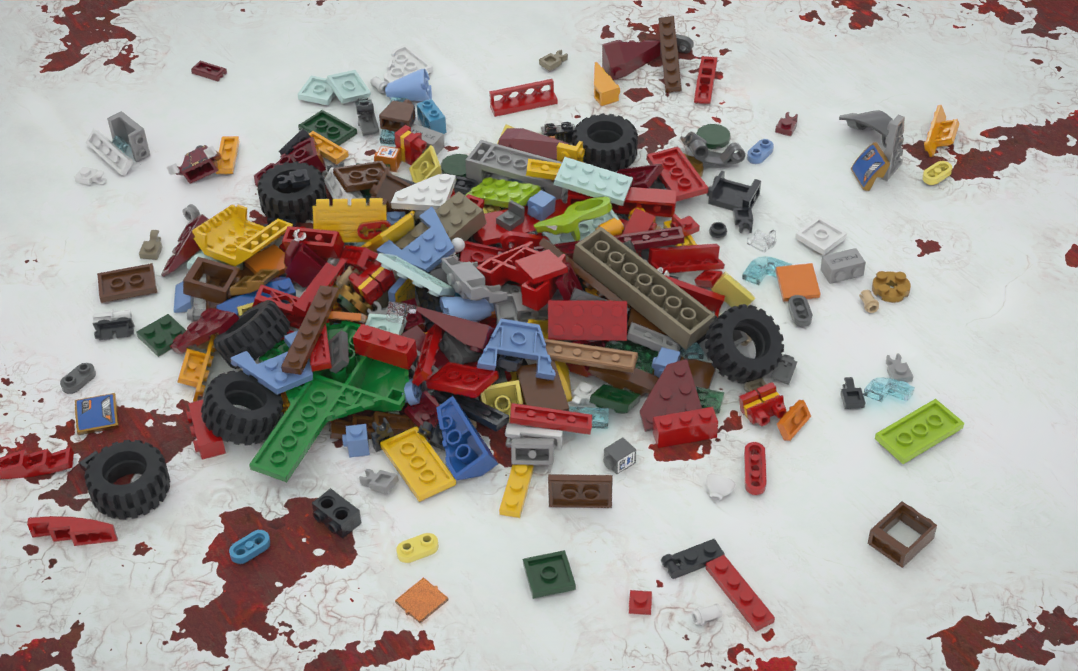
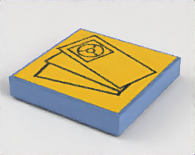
[388,277,416,316]

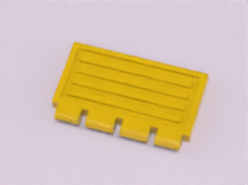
[313,198,387,243]

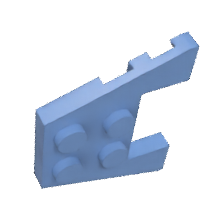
[376,206,455,273]
[477,318,556,380]
[231,331,313,395]

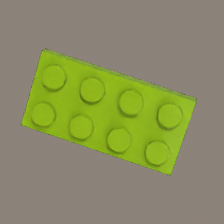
[465,177,541,208]
[875,398,964,464]

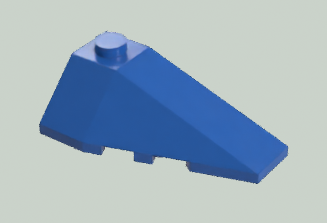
[216,276,296,317]
[436,396,498,480]

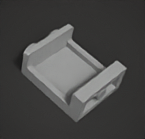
[107,111,150,162]

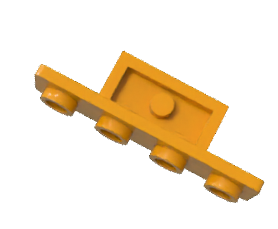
[924,105,959,157]
[177,334,216,402]

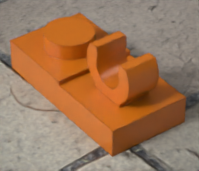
[777,400,811,441]

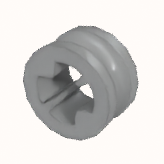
[182,204,200,221]

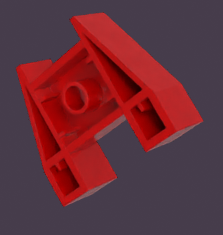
[476,242,566,311]

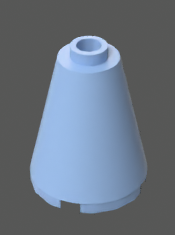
[385,68,432,101]
[440,296,494,332]

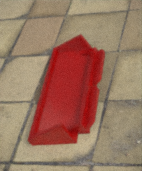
[473,199,567,245]

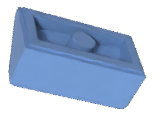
[174,281,194,313]

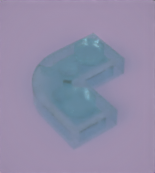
[742,256,792,285]
[863,377,915,402]

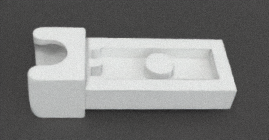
[505,423,563,450]

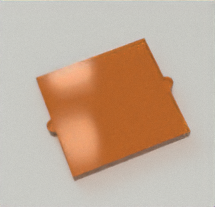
[395,577,449,624]

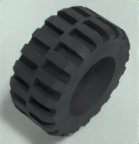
[572,113,638,172]
[257,162,327,224]
[214,300,290,369]
[705,304,784,384]
[201,370,283,446]
[85,440,170,520]

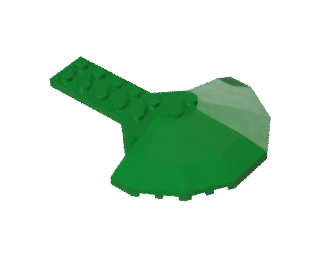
[249,320,409,482]

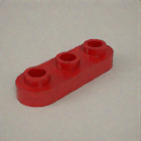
[500,231,551,251]
[744,442,767,495]

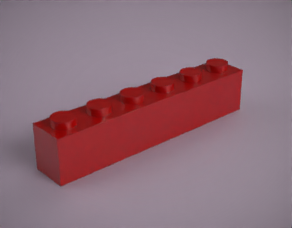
[567,187,676,218]

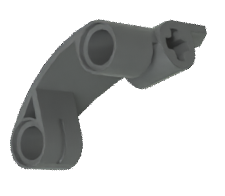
[839,110,903,148]
[680,131,746,166]

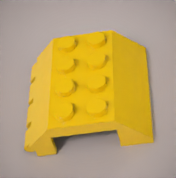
[192,204,293,266]

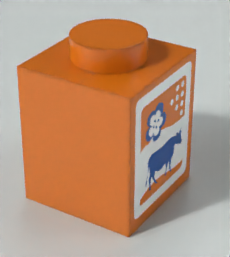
[374,146,402,172]

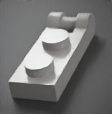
[627,322,680,352]

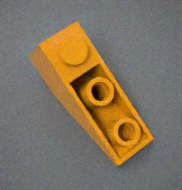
[594,62,620,106]

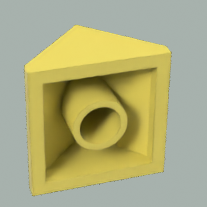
[409,145,441,183]
[711,271,755,307]
[480,380,523,420]

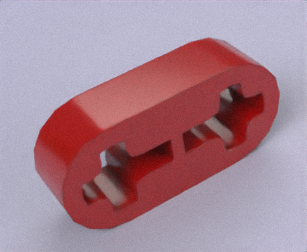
[357,220,391,240]

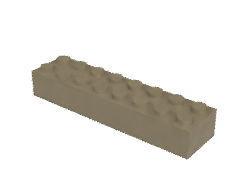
[350,191,487,311]
[572,227,715,349]

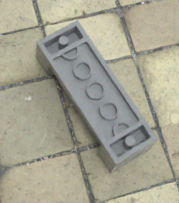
[465,140,568,203]

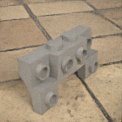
[441,256,507,304]
[493,289,564,324]

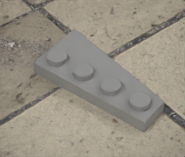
[881,114,905,181]

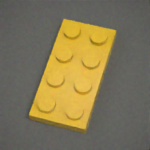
[380,426,456,502]

